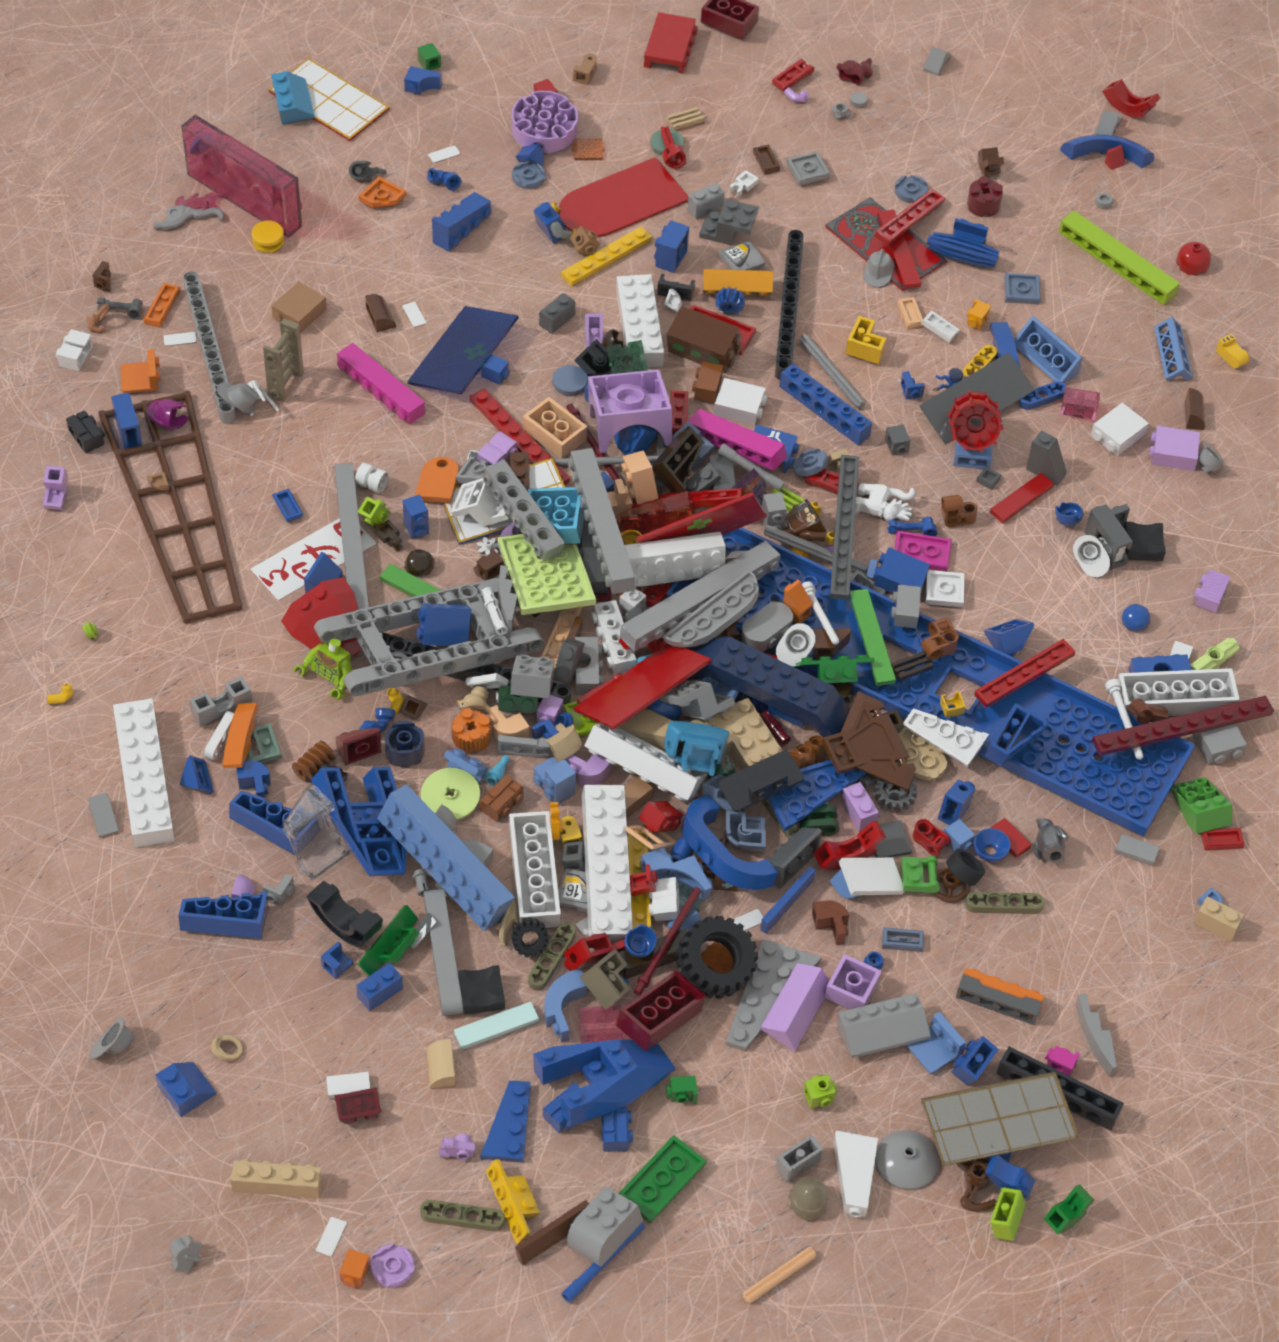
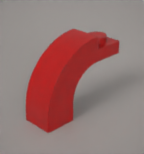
[1102,79,1161,118]
[813,820,886,870]

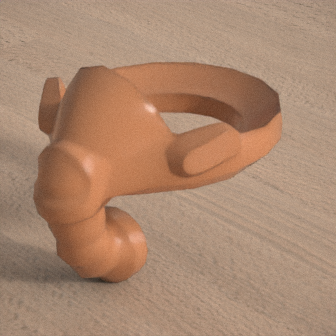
[86,303,110,333]

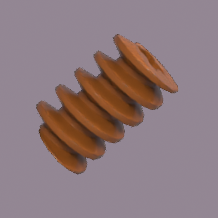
[292,740,336,781]

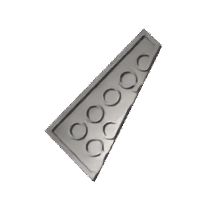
[726,939,822,1051]

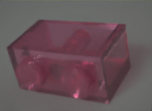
[1060,387,1100,420]

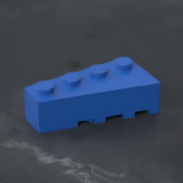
[432,192,492,252]
[229,791,319,855]
[178,891,268,939]

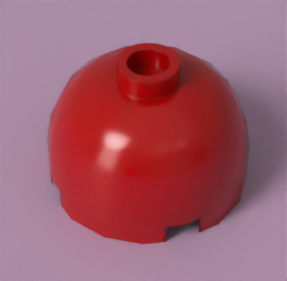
[1176,241,1211,276]

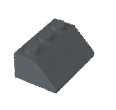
[766,828,822,889]

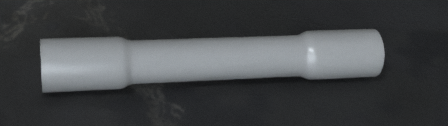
[718,443,785,491]

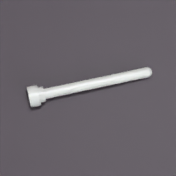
[802,582,839,645]
[1105,679,1143,760]

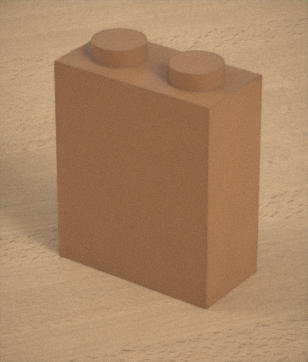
[272,281,327,333]

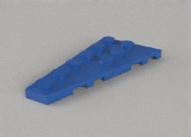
[767,760,867,832]

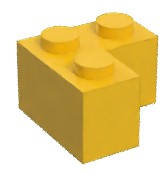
[845,316,886,364]

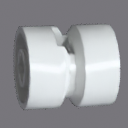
[355,462,389,494]

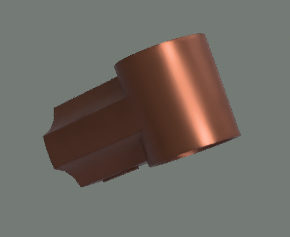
[1128,699,1169,724]

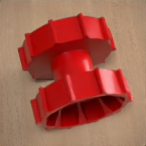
[947,390,1004,452]

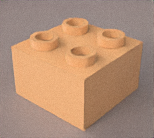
[621,450,658,504]

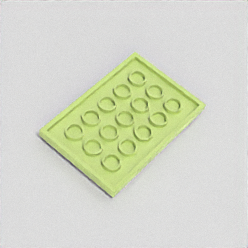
[498,534,596,615]

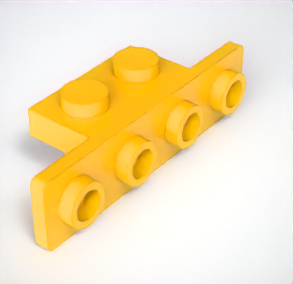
[486,1159,540,1244]

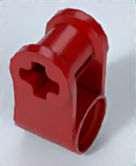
[912,819,951,857]

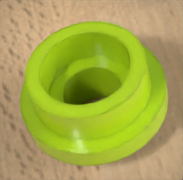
[82,621,99,640]

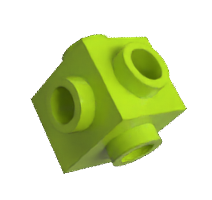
[357,497,390,527]
[803,1074,837,1109]

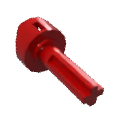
[660,126,686,170]

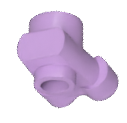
[439,1134,475,1160]

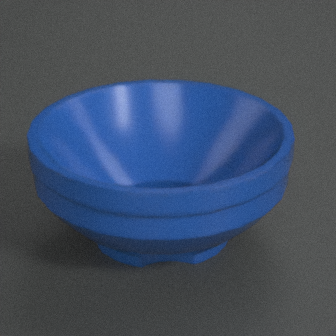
[974,828,1010,862]

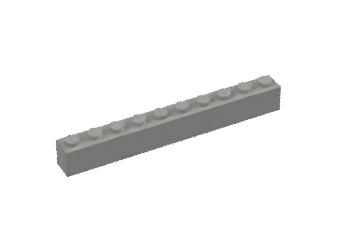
[568,448,635,594]
[620,541,780,652]

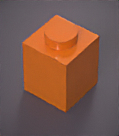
[340,1249,370,1288]

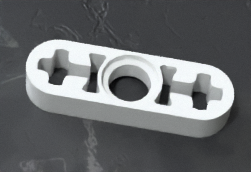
[204,711,234,761]

